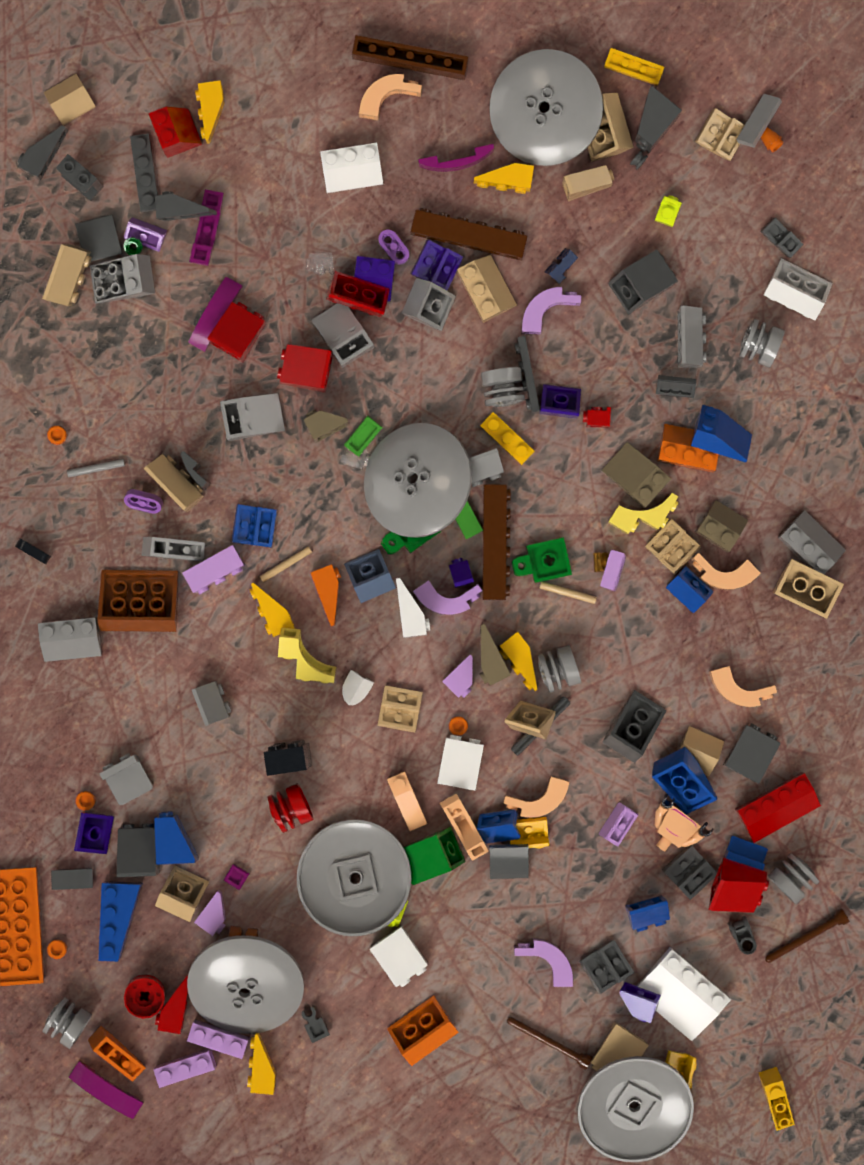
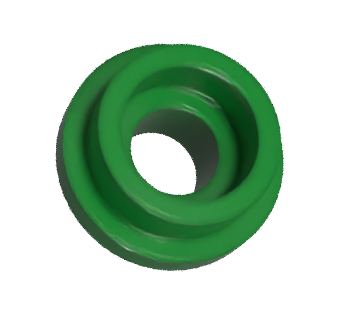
[124,237,143,256]

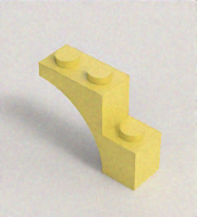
[608,493,679,534]
[278,627,336,683]

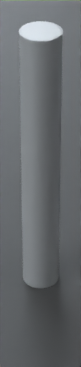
[67,459,125,478]

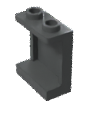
[56,154,103,201]
[723,723,781,784]

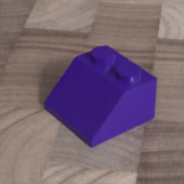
[354,256,395,302]

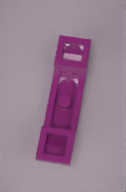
[418,144,494,172]
[189,189,224,266]
[188,277,243,352]
[69,1060,144,1119]

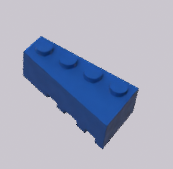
[98,881,143,962]

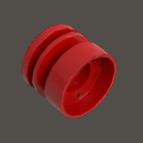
[267,783,314,833]
[124,974,165,1019]

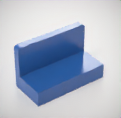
[666,566,714,613]
[477,809,521,844]
[724,836,768,870]

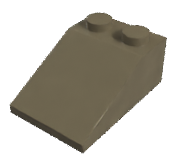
[601,442,671,508]
[480,623,511,686]

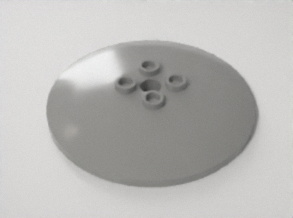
[490,49,603,166]
[364,423,472,538]
[297,820,412,936]
[187,935,304,1034]
[577,1056,694,1162]

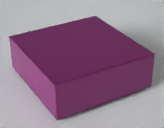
[223,864,250,890]

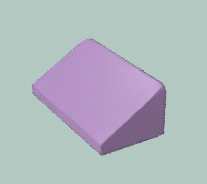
[600,550,626,591]
[599,802,639,847]

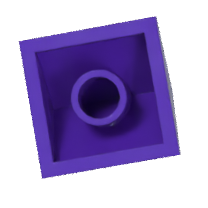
[540,384,581,419]
[74,811,114,854]

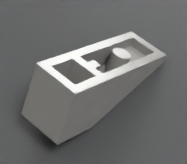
[142,537,205,561]

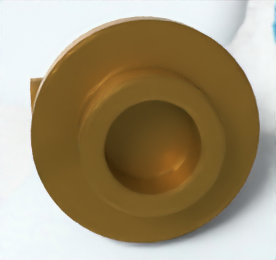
[593,552,609,572]

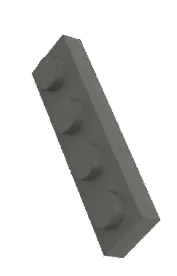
[130,134,158,213]
[514,336,540,414]

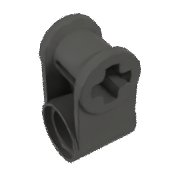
[727,916,757,955]

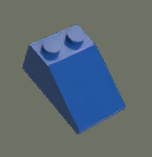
[691,405,752,462]
[652,747,717,815]
[625,895,670,932]

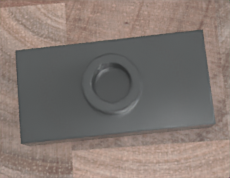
[656,375,696,398]

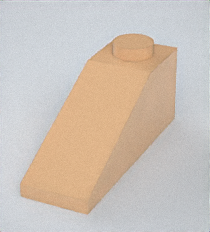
[387,771,427,831]

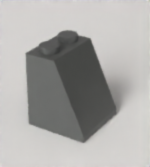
[635,86,682,153]
[608,250,678,314]
[117,823,160,877]

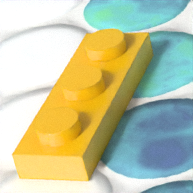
[604,48,664,86]
[480,412,535,466]

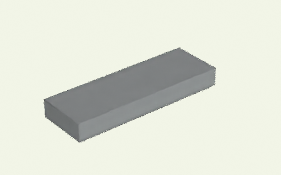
[736,94,782,148]

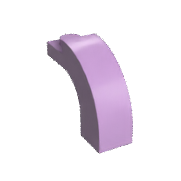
[522,287,581,335]
[413,581,482,615]
[514,938,573,987]

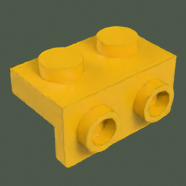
[510,817,549,849]
[665,1050,697,1090]

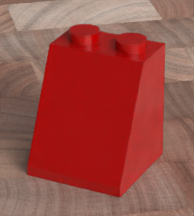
[148,106,203,158]
[207,302,266,362]
[277,344,333,393]
[708,858,769,913]

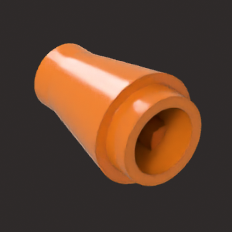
[761,127,784,153]

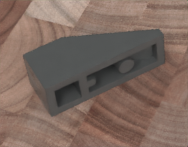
[18,125,68,181]
[155,191,217,221]

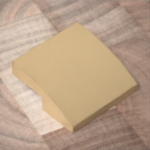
[695,108,745,161]
[645,519,701,575]
[378,686,423,733]

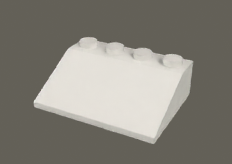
[396,578,430,638]
[637,947,731,1041]

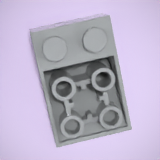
[90,254,155,304]
[311,303,374,368]
[220,393,285,441]

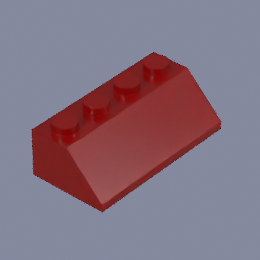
[735,772,821,843]

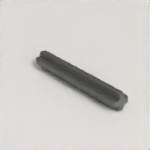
[511,697,570,756]

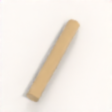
[260,546,312,583]
[540,582,597,604]

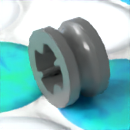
[630,151,648,170]

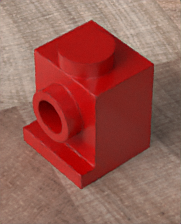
[583,407,611,428]

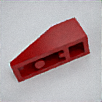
[155,975,189,1034]

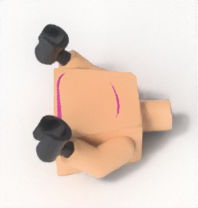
[654,794,714,852]

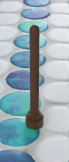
[765,909,850,963]
[507,1017,593,1070]

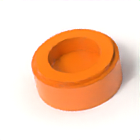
[47,426,67,445]
[449,716,468,736]
[76,791,96,811]
[47,939,67,959]

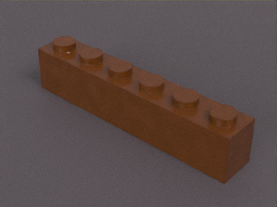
[352,35,468,80]
[410,208,528,261]
[483,484,511,600]

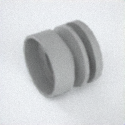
[739,318,785,368]
[481,367,525,407]
[538,645,581,693]
[768,853,820,905]
[42,997,92,1049]

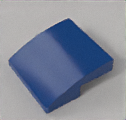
[231,504,277,548]

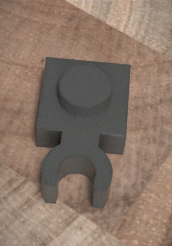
[301,1006,330,1043]

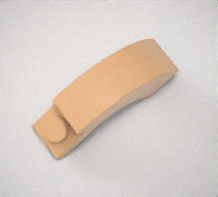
[359,74,422,120]
[691,553,761,590]
[709,666,777,707]
[503,776,570,818]
[440,794,489,861]

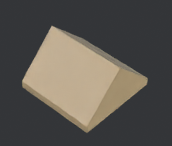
[44,74,96,126]
[505,701,556,739]
[679,726,724,776]

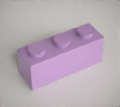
[182,545,245,595]
[187,1020,250,1059]
[153,1049,216,1088]

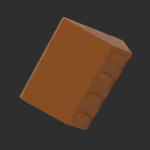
[97,570,178,632]

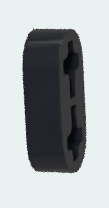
[15,538,51,564]

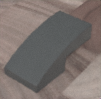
[760,218,804,258]
[51,868,93,890]

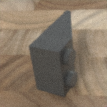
[602,690,667,763]

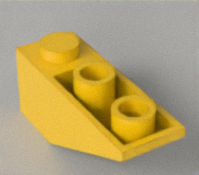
[195,80,225,144]
[474,163,534,194]
[249,583,295,637]
[499,632,538,691]
[247,1033,276,1095]
[758,1067,795,1131]

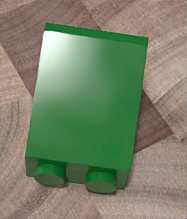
[403,827,466,886]

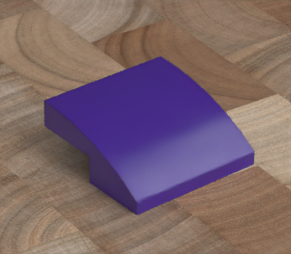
[410,240,463,290]

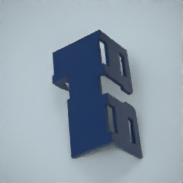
[545,248,578,284]

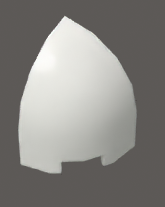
[342,670,374,705]

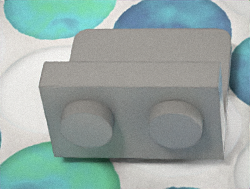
[99,753,153,805]

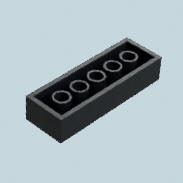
[263,740,312,776]

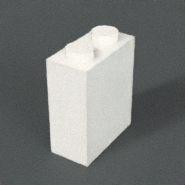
[437,735,484,791]
[370,925,428,987]

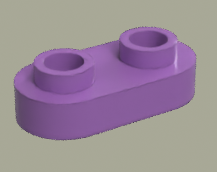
[378,230,409,265]
[124,489,163,514]

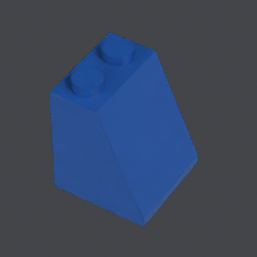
[154,811,199,865]

